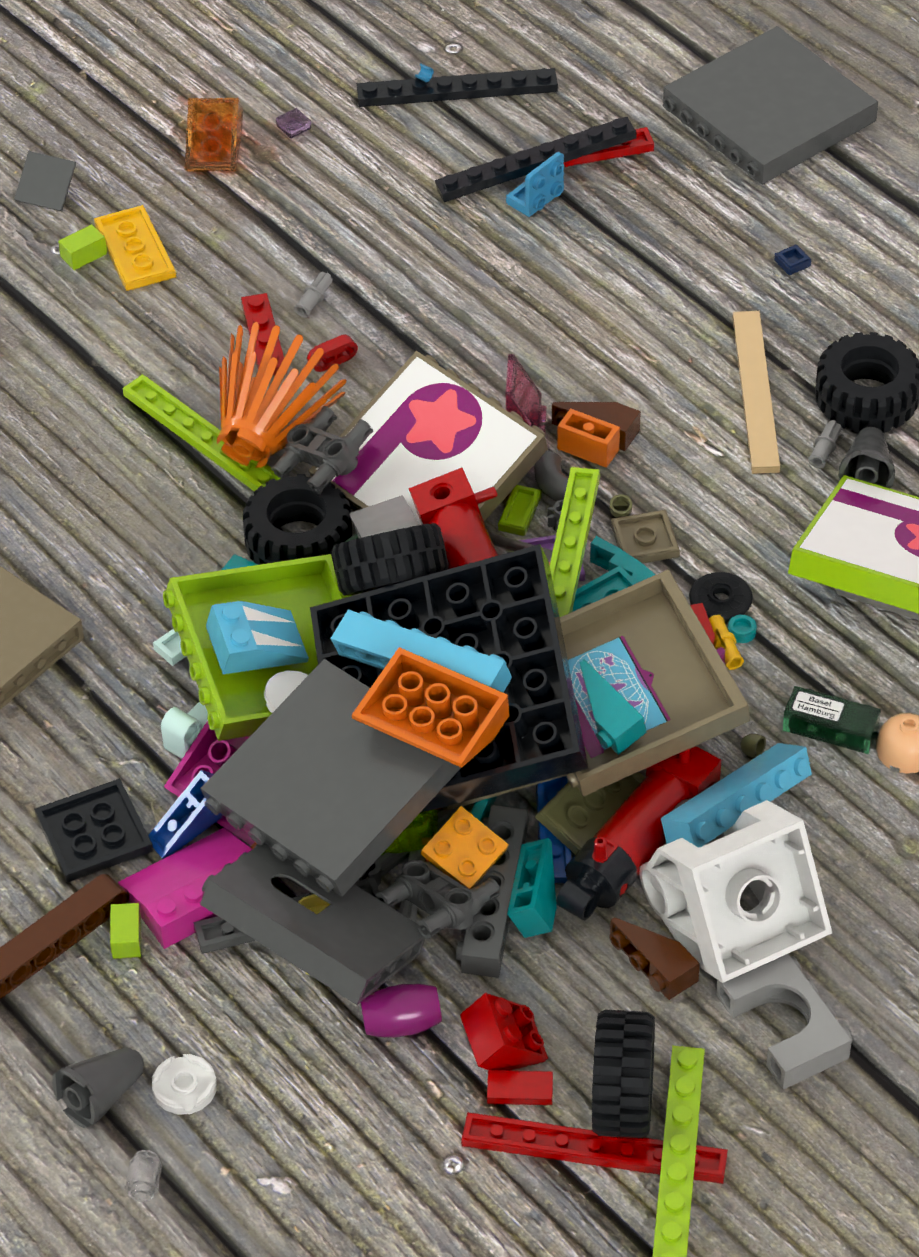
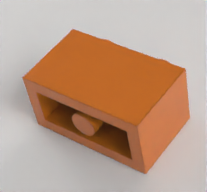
[557,408,620,468]

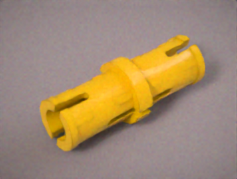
[709,615,744,670]

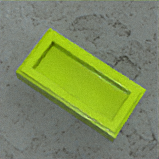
[498,485,541,537]

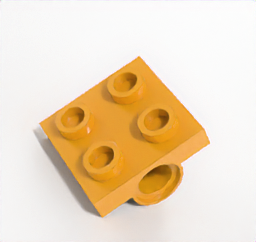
[421,806,509,889]

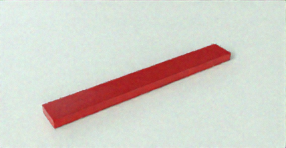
[462,1112,728,1184]

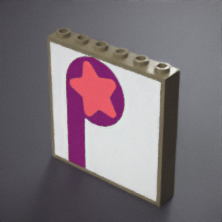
[308,350,548,525]

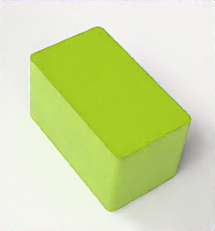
[58,224,107,270]
[110,903,141,959]

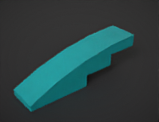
[590,536,655,583]

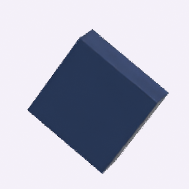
[774,244,811,276]

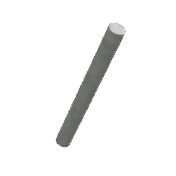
[488,532,552,560]

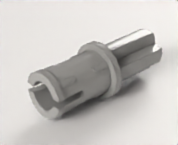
[294,271,332,318]
[808,420,842,469]

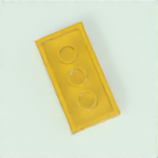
[94,205,176,291]

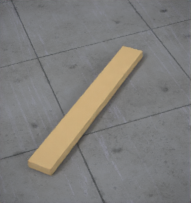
[732,311,780,474]

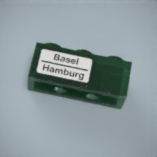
[782,686,881,754]

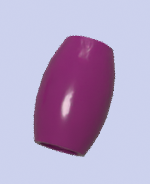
[361,984,442,1038]

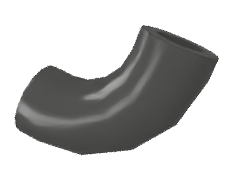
[534,451,569,502]

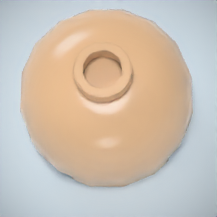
[876,713,919,774]

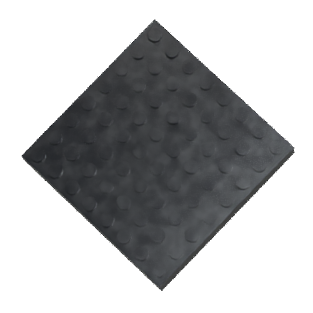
[310,544,589,813]

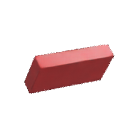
[487,1070,553,1105]

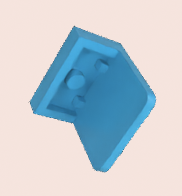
[506,152,564,217]

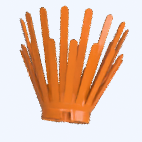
[216,322,347,468]

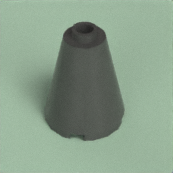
[838,427,895,488]
[52,1047,144,1128]

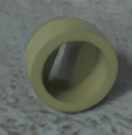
[610,494,632,518]
[740,733,766,758]

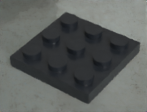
[34,778,153,883]

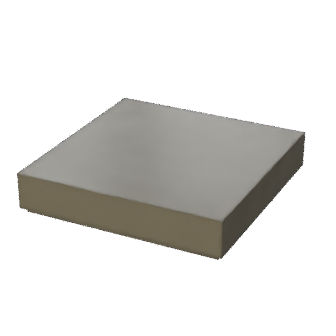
[611,510,680,563]

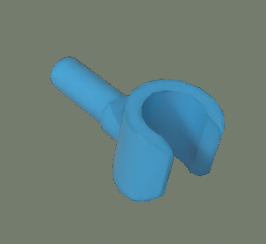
[415,63,434,82]

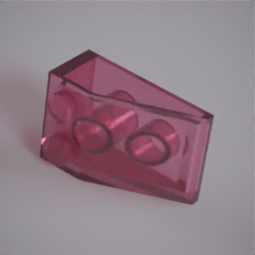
[505,354,547,435]

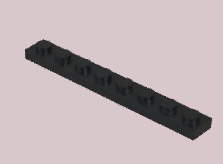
[356,68,558,107]
[435,117,637,202]

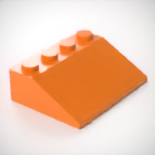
[352,647,509,768]

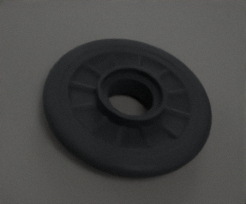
[689,572,753,621]

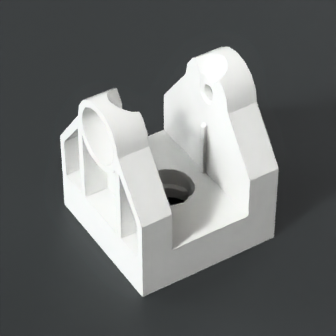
[639,800,832,983]

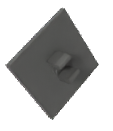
[14,151,76,212]

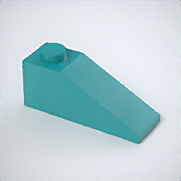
[580,659,647,755]
[507,838,557,938]

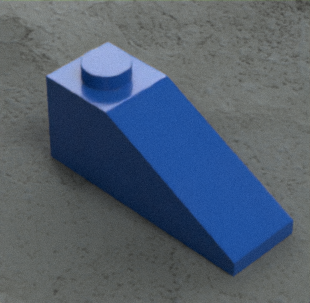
[148,770,223,859]

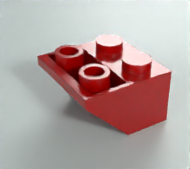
[460,993,548,1071]

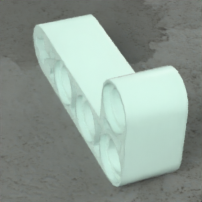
[161,702,208,759]

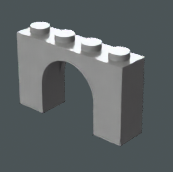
[716,954,853,1090]

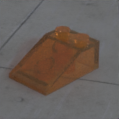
[185,98,243,172]

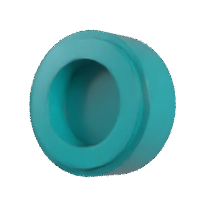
[728,615,757,643]

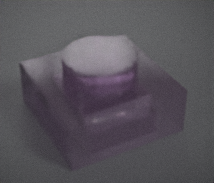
[276,108,311,138]

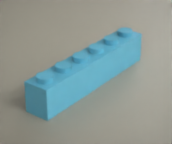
[330,610,512,693]
[661,743,812,848]

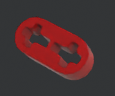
[307,334,358,372]

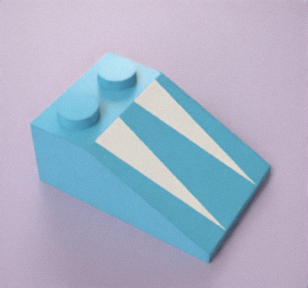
[206,601,309,674]

